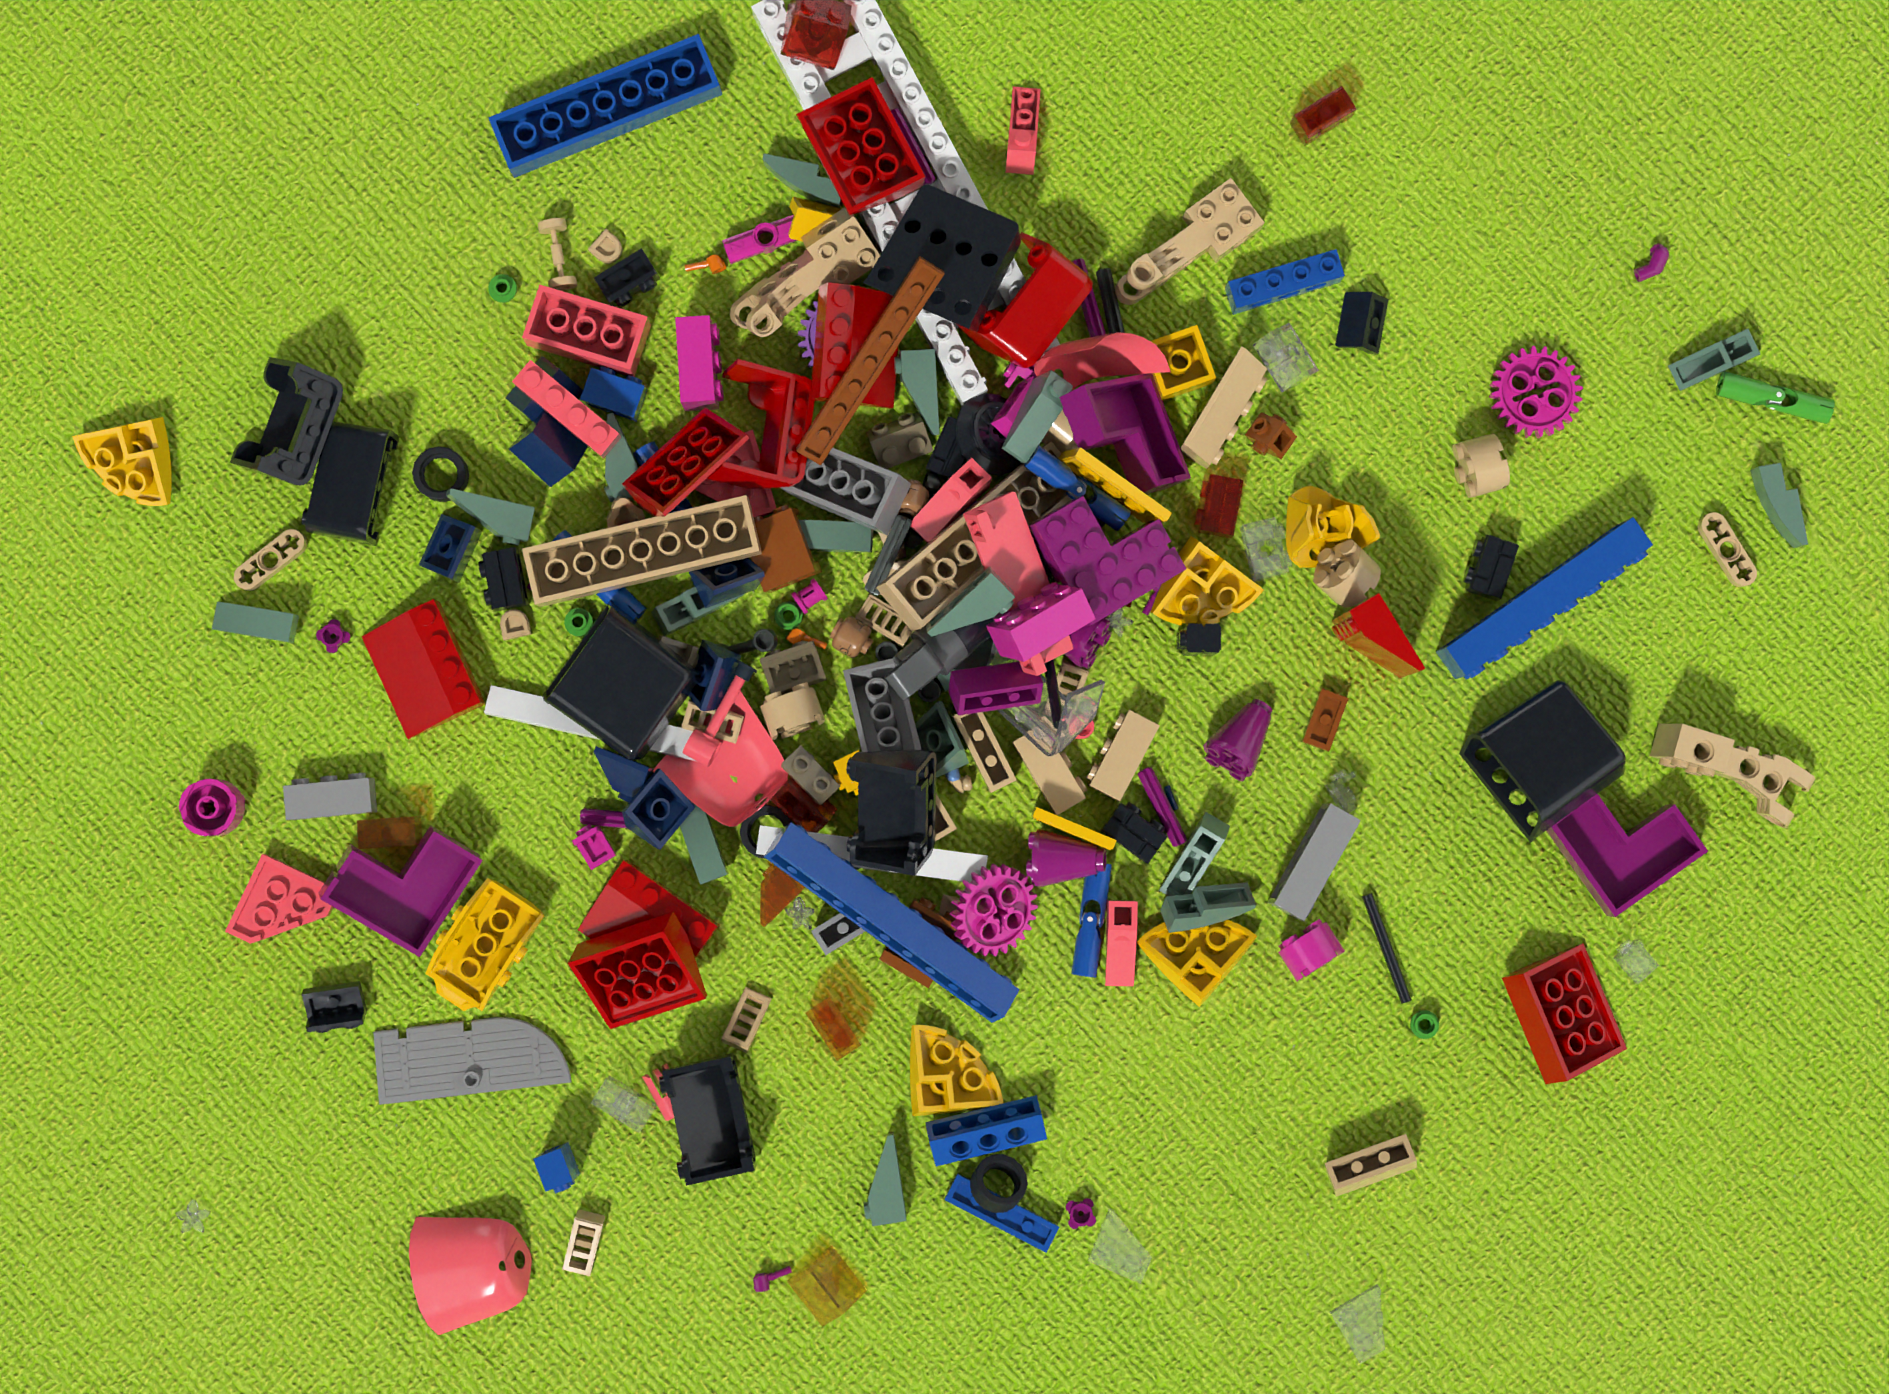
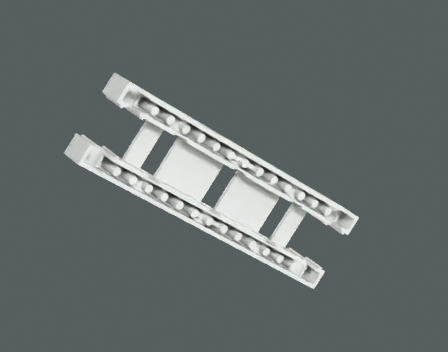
[751,0,1060,406]

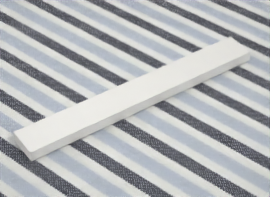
[484,685,695,761]
[756,825,988,882]

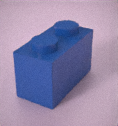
[580,366,648,422]
[533,1142,580,1193]

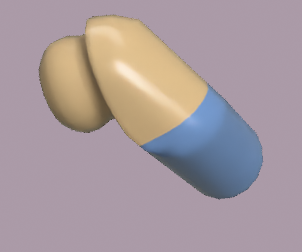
[945,768,973,793]

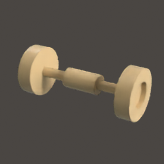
[538,218,577,291]

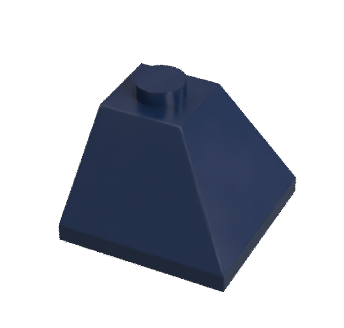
[594,746,654,802]

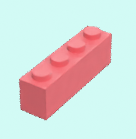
[512,360,622,459]

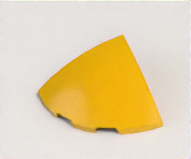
[72,417,172,506]
[1151,536,1264,626]
[1137,920,1257,1007]
[910,1025,1003,1116]

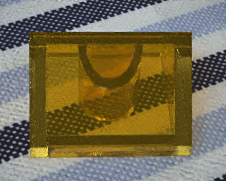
[787,1245,867,1327]

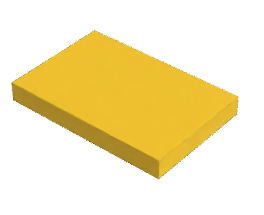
[1031,807,1117,850]

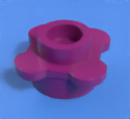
[316,619,351,653]
[1066,1198,1096,1229]

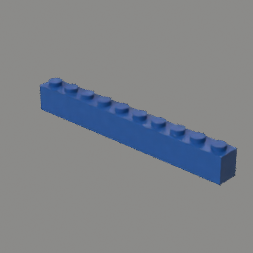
[764,823,1020,1023]

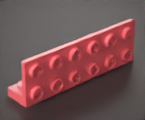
[963,491,1073,676]

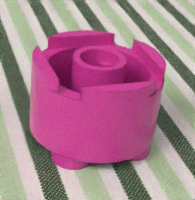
[179,779,245,836]
[1278,919,1345,981]

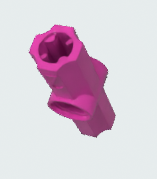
[722,215,798,264]

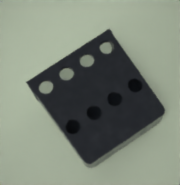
[863,184,1021,332]
[543,600,701,760]
[1459,680,1626,843]

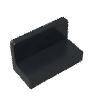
[1335,292,1389,354]

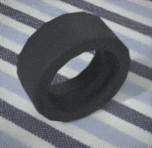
[412,446,470,502]
[740,805,793,859]
[970,1154,1028,1213]

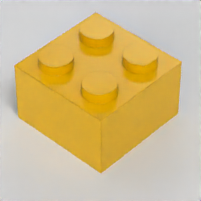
[1151,325,1216,401]

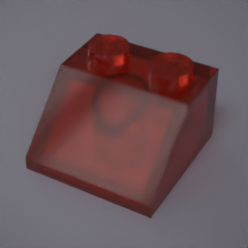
[780,0,852,70]

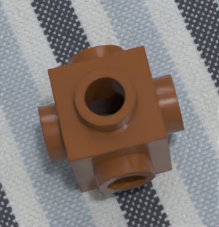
[1245,412,1297,459]

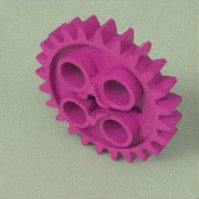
[1489,346,1583,438]
[950,864,1038,956]

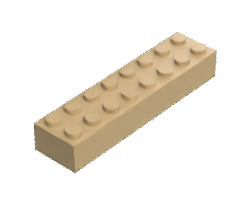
[876,441,1078,632]
[522,495,762,607]

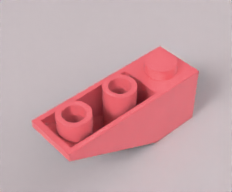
[1005,86,1041,175]
[911,458,992,543]
[1105,900,1138,986]

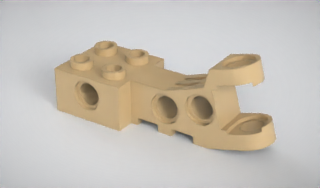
[1115,178,1265,305]
[730,207,880,337]
[1650,724,1816,828]

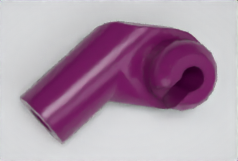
[1634,243,1669,282]

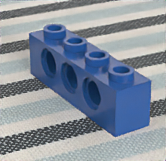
[1225,249,1345,315]
[925,1095,1047,1166]

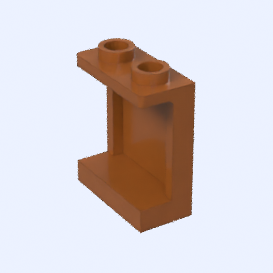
[751,505,822,593]
[879,897,958,988]

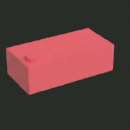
[522,284,651,377]

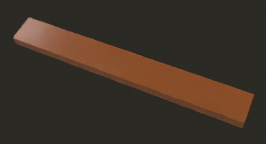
[796,256,945,465]

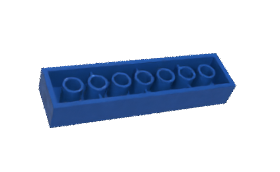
[488,34,722,178]
[1436,517,1653,680]

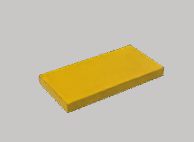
[1058,447,1172,524]

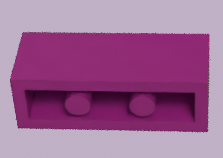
[948,661,1043,716]

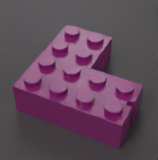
[1059,373,1191,494]
[1028,496,1186,627]
[1546,794,1708,917]
[318,825,483,957]

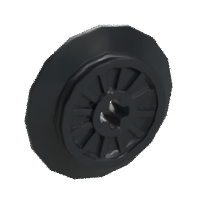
[956,393,1022,476]

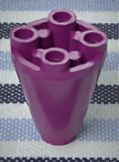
[1065,617,1112,669]
[1203,699,1272,781]
[1026,830,1107,887]

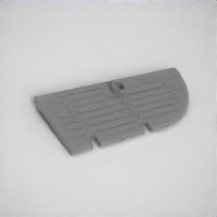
[373,1017,572,1105]

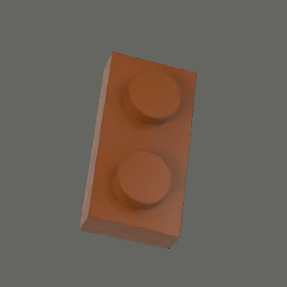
[1301,689,1349,752]

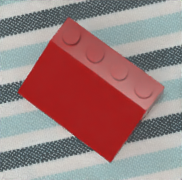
[796,77,926,216]
[810,282,898,409]
[622,408,750,517]
[1332,593,1425,678]
[362,599,486,740]
[578,860,720,960]
[568,912,707,1029]
[1502,943,1627,1084]

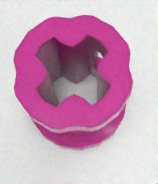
[791,578,828,614]

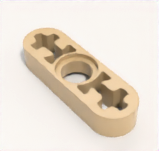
[1698,512,1757,587]
[234,529,308,591]

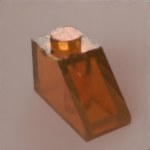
[760,864,806,928]

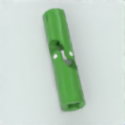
[1716,371,1835,424]

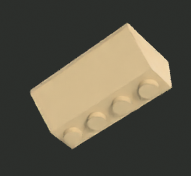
[1180,346,1268,469]

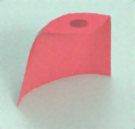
[1034,332,1170,391]
[652,691,788,827]
[409,1217,532,1335]

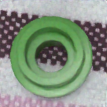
[488,274,517,303]
[774,601,803,630]
[564,608,593,637]
[1410,1010,1439,1039]

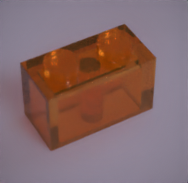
[357,816,422,849]
[806,995,862,1061]

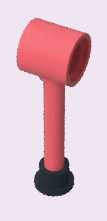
[683,660,757,767]

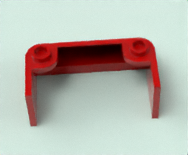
[957,232,1093,368]
[707,359,815,489]

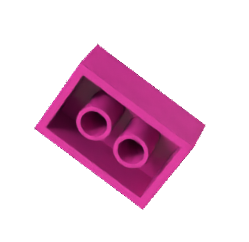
[675,315,724,411]
[986,583,1096,662]

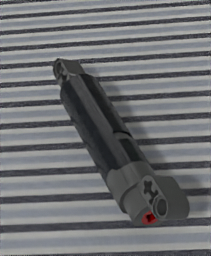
[884,494,1116,700]

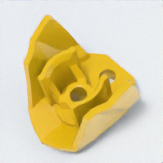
[1286,486,1380,568]

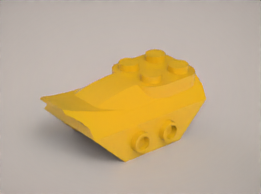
[425,878,544,1011]

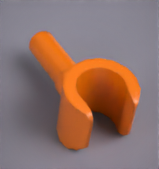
[685,255,726,274]
[786,629,827,650]

